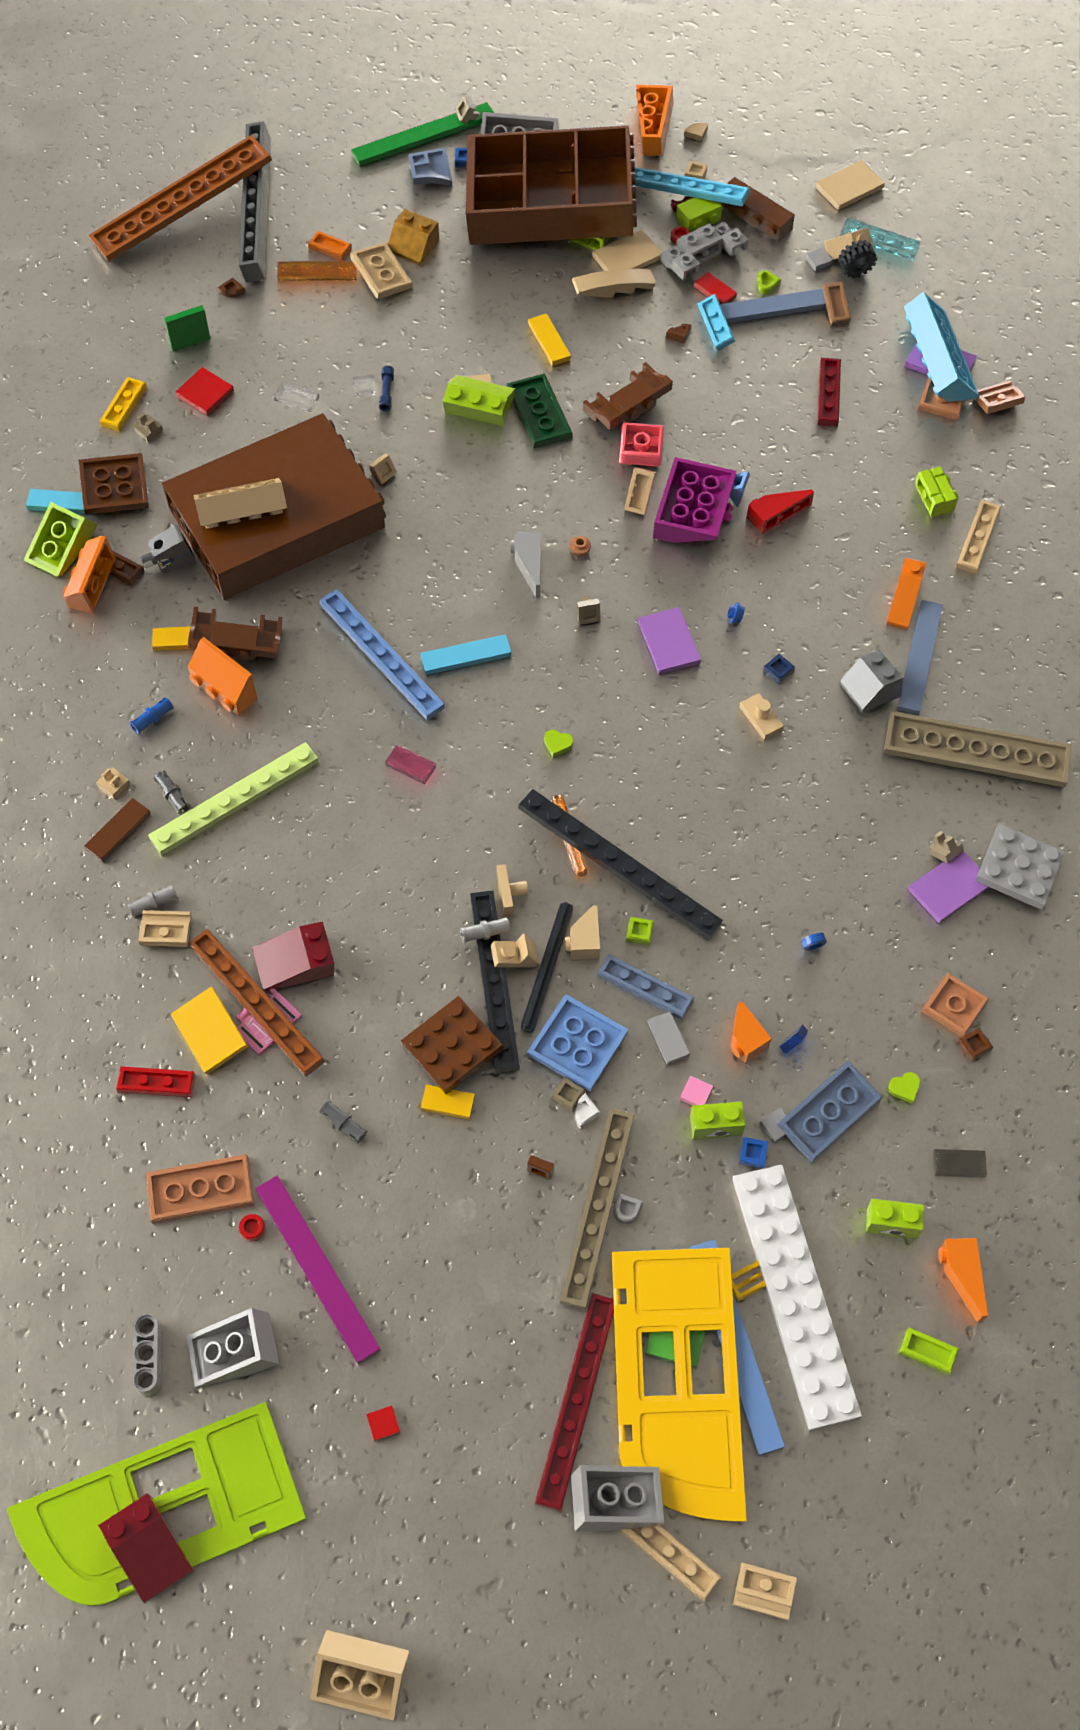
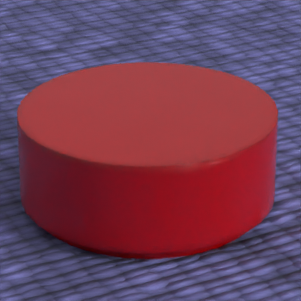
[670,226,690,245]
[239,1214,266,1242]

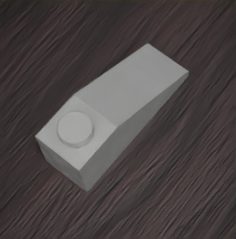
[511,532,541,598]

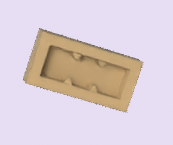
[624,467,656,515]
[739,693,784,740]
[496,864,528,917]

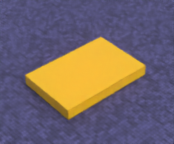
[171,987,248,1074]

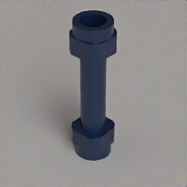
[379,365,394,412]

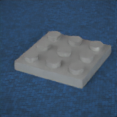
[975,824,1064,910]

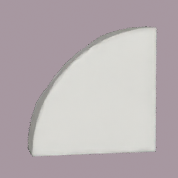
[575,1093,600,1129]

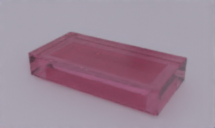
[385,745,436,784]

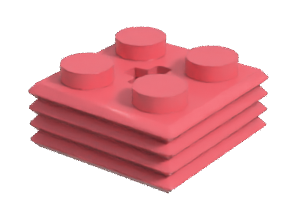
[619,422,664,466]

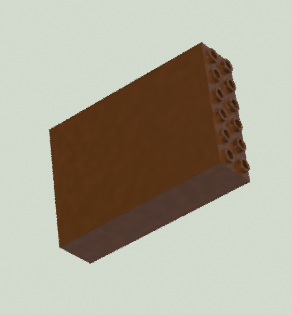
[466,125,637,245]
[162,413,386,600]

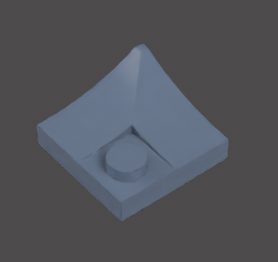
[408,147,453,186]

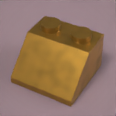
[387,209,440,265]

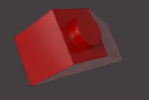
[746,489,814,534]

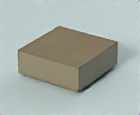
[551,1077,586,1112]

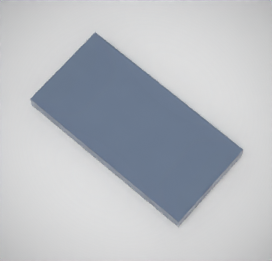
[777,1061,883,1163]

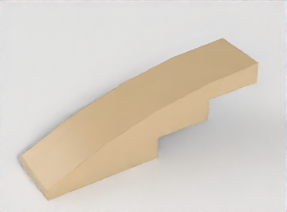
[572,269,656,298]

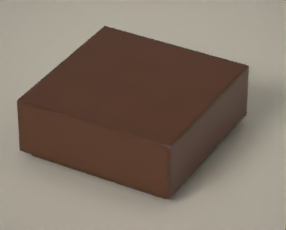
[957,1028,993,1062]
[527,1155,554,1180]

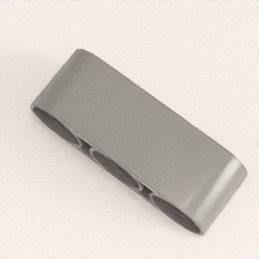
[133,1314,162,1397]

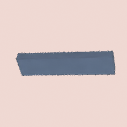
[597,954,694,1020]

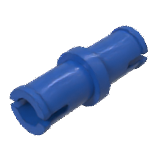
[129,697,174,734]

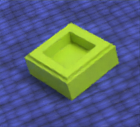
[626,917,654,945]

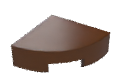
[217,277,246,297]
[666,324,691,344]

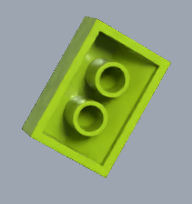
[442,375,515,427]

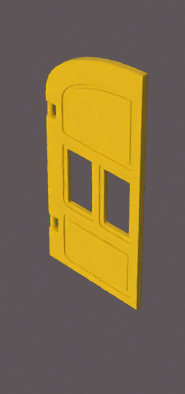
[612,1248,747,1522]

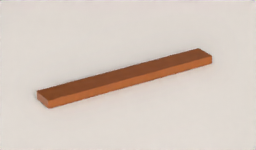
[188,928,325,1077]

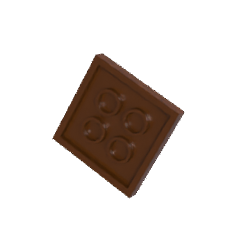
[78,453,149,515]
[401,996,504,1095]

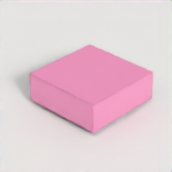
[680,1076,713,1105]

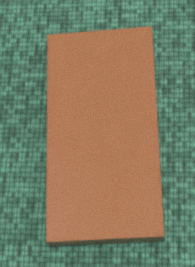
[146,1154,255,1224]

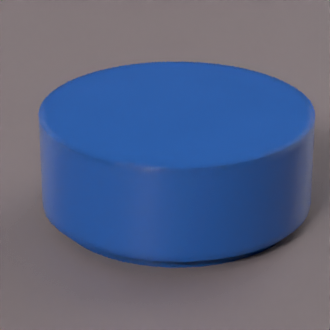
[801,932,827,951]

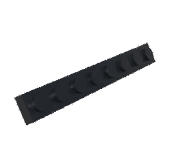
[470,890,520,1073]

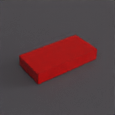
[694,272,737,304]

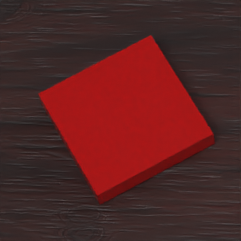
[175,367,234,416]

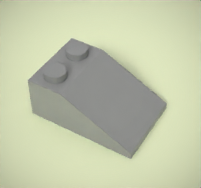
[187,1308,279,1388]
[571,1465,664,1532]

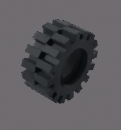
[838,240,877,278]

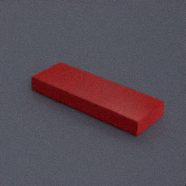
[116,1066,195,1098]

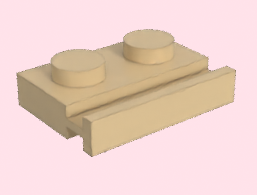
[138,910,192,947]
[732,1563,797,1621]

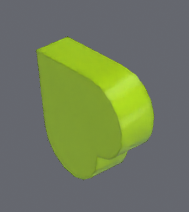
[757,270,781,294]
[544,730,573,757]
[887,1072,920,1104]

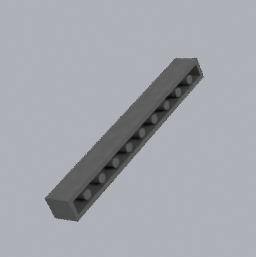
[239,121,271,282]

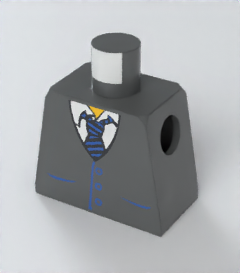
[141,524,197,573]

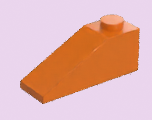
[886,557,926,629]
[938,1238,988,1322]

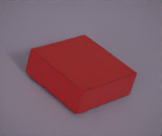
[366,1405,400,1442]

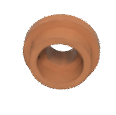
[569,536,591,557]

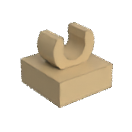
[368,454,397,484]
[96,767,130,799]

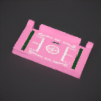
[235,989,302,1055]

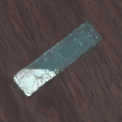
[840,218,921,260]

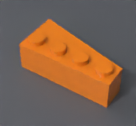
[636,85,674,156]

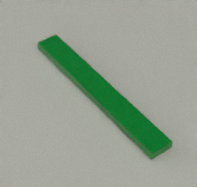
[351,102,494,167]

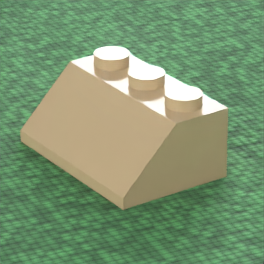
[310,1630,409,1721]

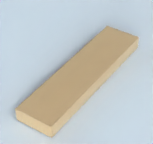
[956,500,1001,574]
[621,1525,721,1602]

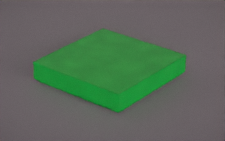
[164,305,211,351]

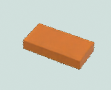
[308,231,352,262]

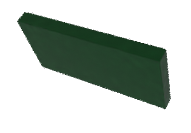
[506,373,573,449]

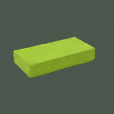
[899,1327,959,1375]

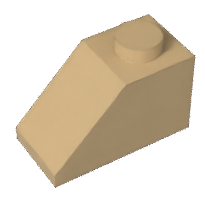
[824,228,873,260]
[565,905,600,960]

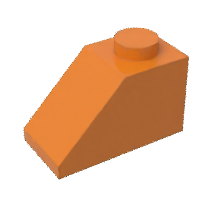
[731,1001,772,1063]

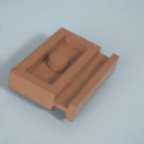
[974,381,1025,414]

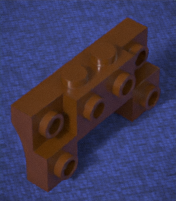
[583,362,673,430]
[188,607,283,661]

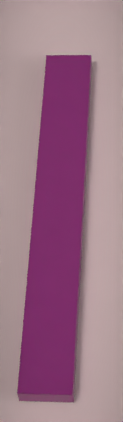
[255,1175,381,1364]

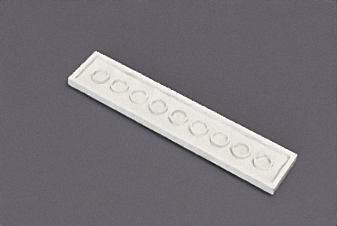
[732,1164,862,1431]

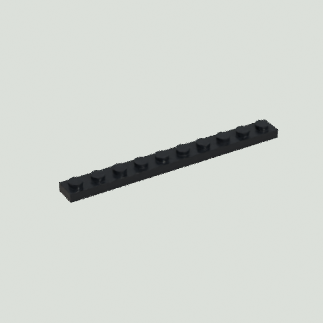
[518,789,723,941]

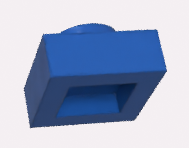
[739,1137,768,1169]

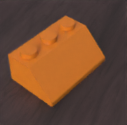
[63,536,116,614]
[188,637,257,716]

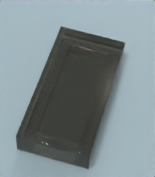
[933,1149,987,1178]

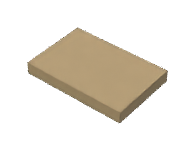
[815,160,885,210]
[593,229,661,271]
[350,242,413,299]

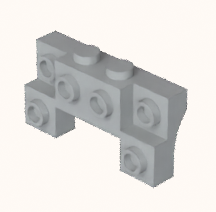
[660,222,748,280]

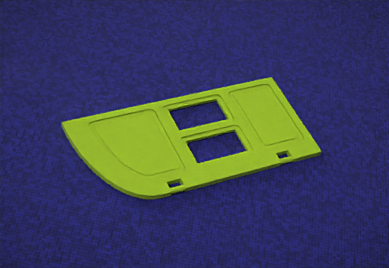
[7,1401,306,1606]

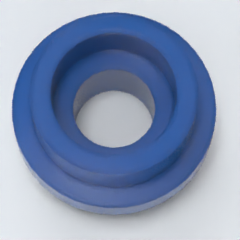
[727,602,745,624]

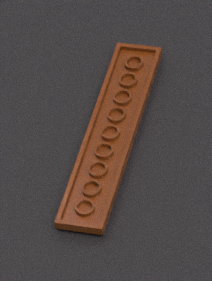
[88,135,272,262]

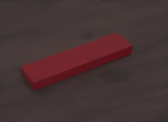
[817,357,841,427]

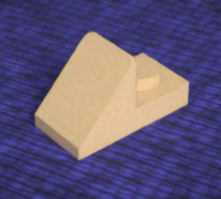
[491,934,540,968]

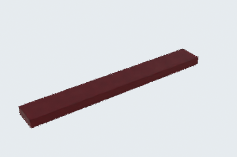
[535,1293,614,1512]

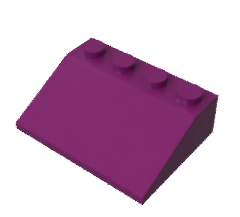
[653,457,737,543]

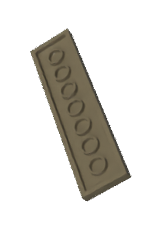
[884,711,1072,787]

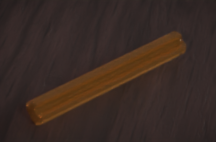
[551,794,588,877]

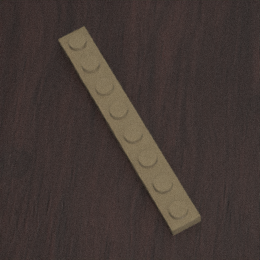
[560,1108,634,1310]

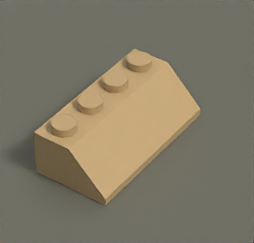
[194,478,287,528]

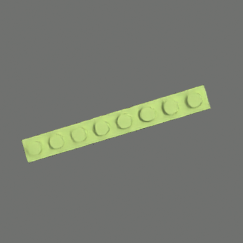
[148,742,319,856]

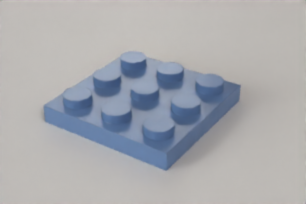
[527,994,629,1092]

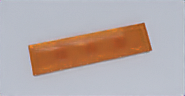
[277,261,357,281]

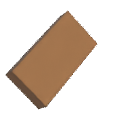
[822,281,851,325]

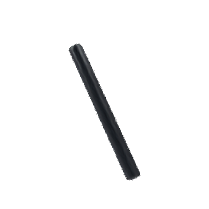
[521,902,573,1032]

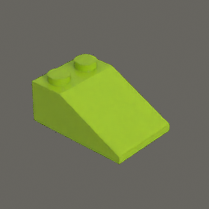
[24,502,97,578]

